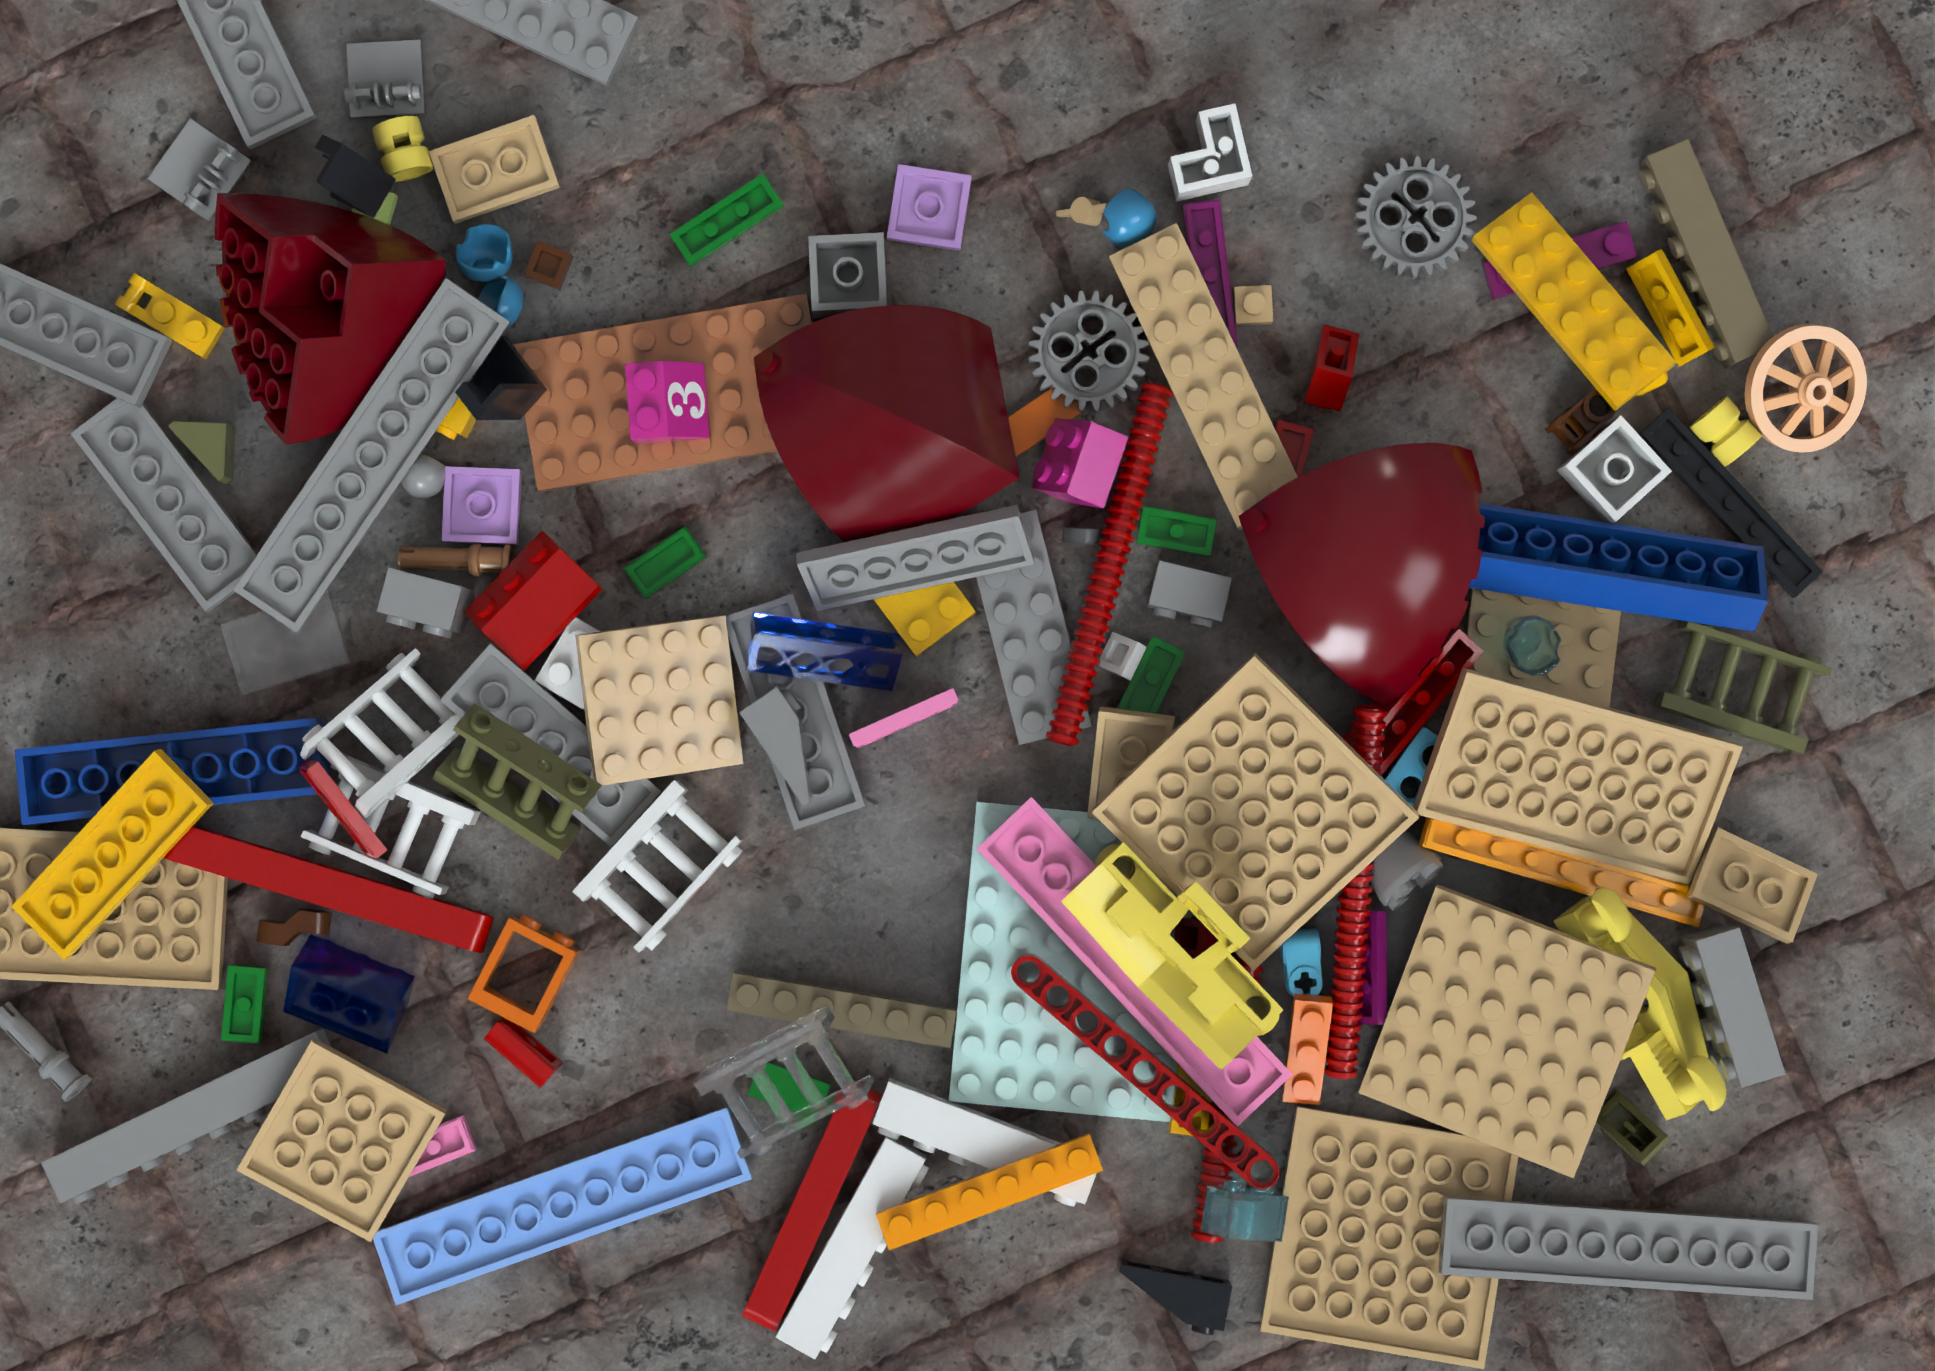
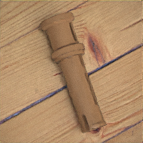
[398,543,515,576]

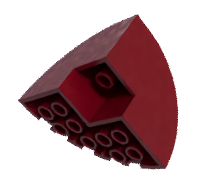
[215,193,446,445]
[1238,443,1485,706]

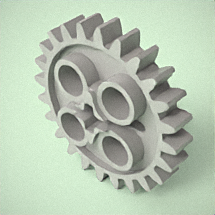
[1354,156,1477,280]
[1028,291,1149,413]

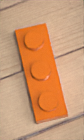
[1281,994,1333,1105]

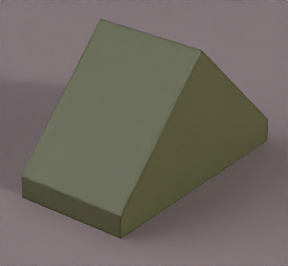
[168,421,236,485]
[1596,1092,1670,1166]

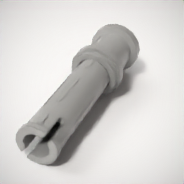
[0,1002,91,1102]

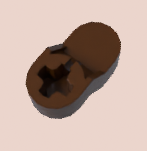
[256,909,332,946]

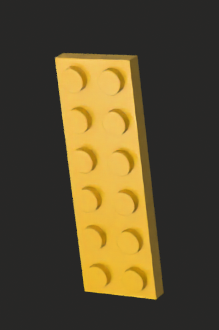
[1472,192,1676,411]
[11,749,214,961]

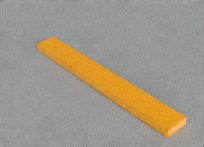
[1418,817,1705,927]

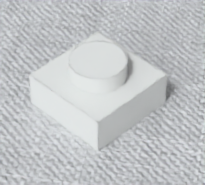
[1099,632,1146,681]

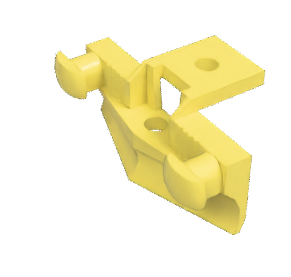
[1061,842,1283,1070]
[1554,888,1727,1121]

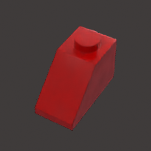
[1304,324,1359,412]

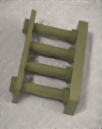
[1652,621,1832,754]
[433,703,602,860]

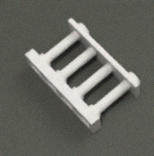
[300,648,461,820]
[301,754,481,899]
[572,780,743,952]

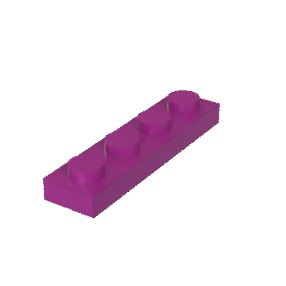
[1482,221,1637,300]

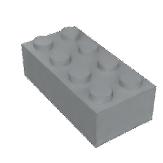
[1677,924,1785,1088]

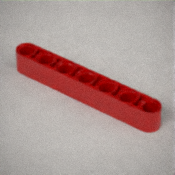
[741,1079,883,1332]

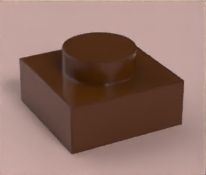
[524,241,574,291]

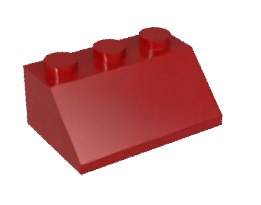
[464,531,602,671]

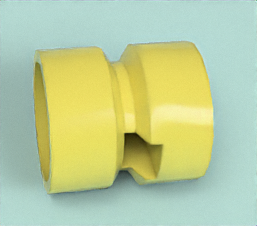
[372,116,433,182]
[1689,396,1762,467]

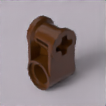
[1545,389,1616,457]

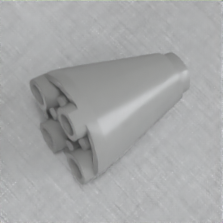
[1370,830,1443,911]

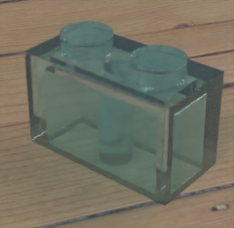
[1201,1180,1289,1242]

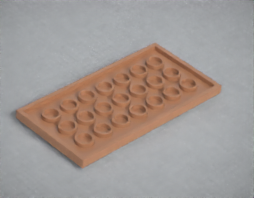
[513,293,812,492]

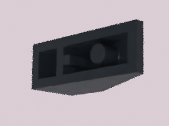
[1118,1258,1232,1335]

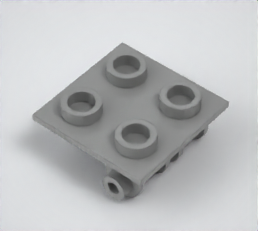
[344,39,425,118]
[147,118,251,221]

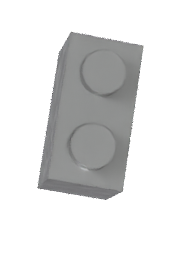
[1147,560,1232,628]

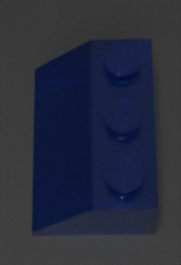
[283,934,415,1054]

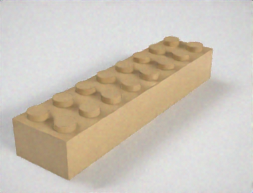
[1109,223,1298,530]

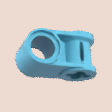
[1279,927,1322,997]

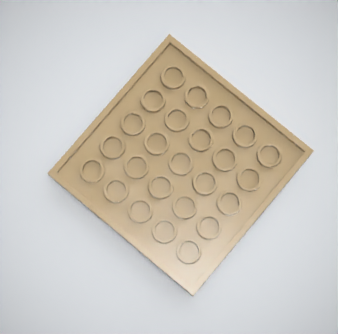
[1091,653,1419,970]
[1358,884,1656,1179]
[1259,1106,1519,1369]

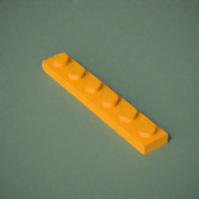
[876,1133,1103,1251]

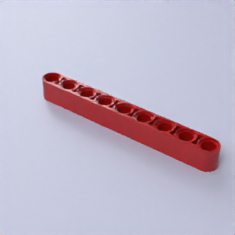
[163,825,494,953]
[1011,953,1279,1189]

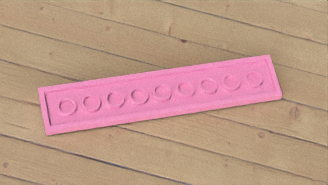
[976,797,1293,1127]

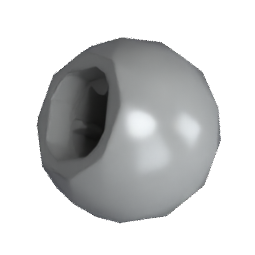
[401,453,445,498]

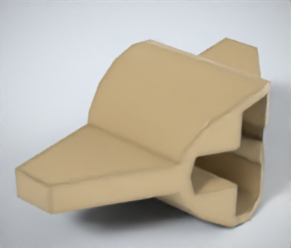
[1056,197,1108,226]

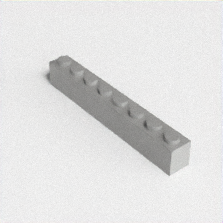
[41,1029,332,1205]

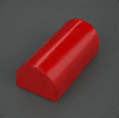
[484,1017,563,1088]

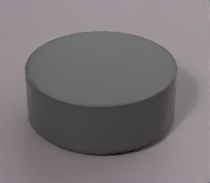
[1062,527,1100,544]

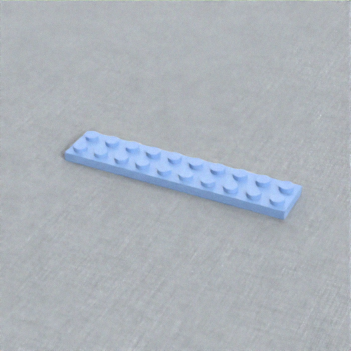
[373,1106,753,1305]

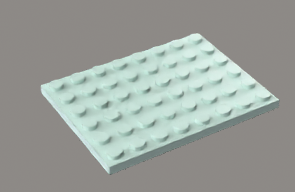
[949,802,1192,1122]

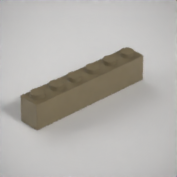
[1638,139,1773,368]
[726,970,957,1048]

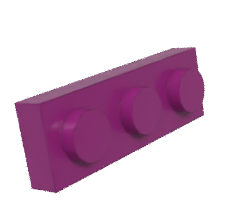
[1358,910,1387,1025]

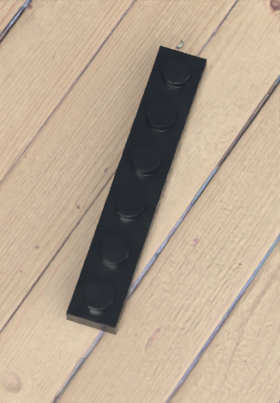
[1639,408,1823,598]

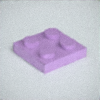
[887,164,972,251]
[442,466,522,545]

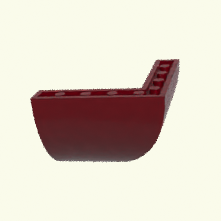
[753,305,1020,542]

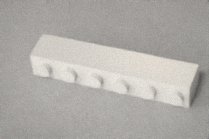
[872,1078,1101,1207]
[775,1136,929,1359]

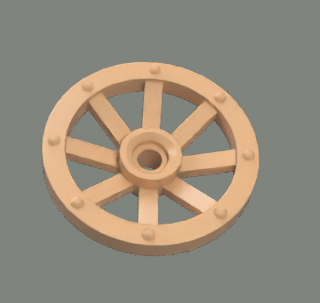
[1745,324,1867,453]

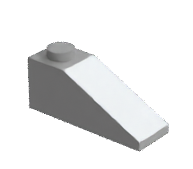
[739,687,812,807]

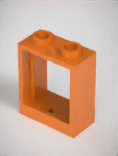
[467,914,581,1033]

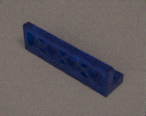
[745,612,903,691]

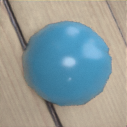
[1103,189,1156,250]
[456,224,513,282]
[478,275,524,329]

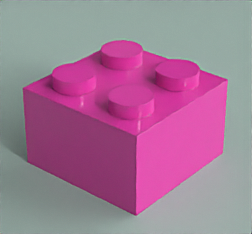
[1031,418,1128,508]

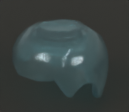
[1503,615,1561,676]

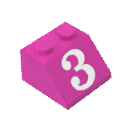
[625,361,710,444]

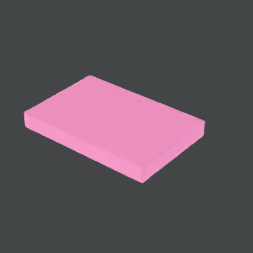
[849,688,959,748]

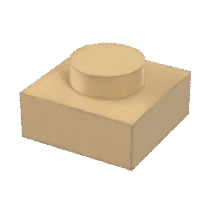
[1233,285,1273,326]

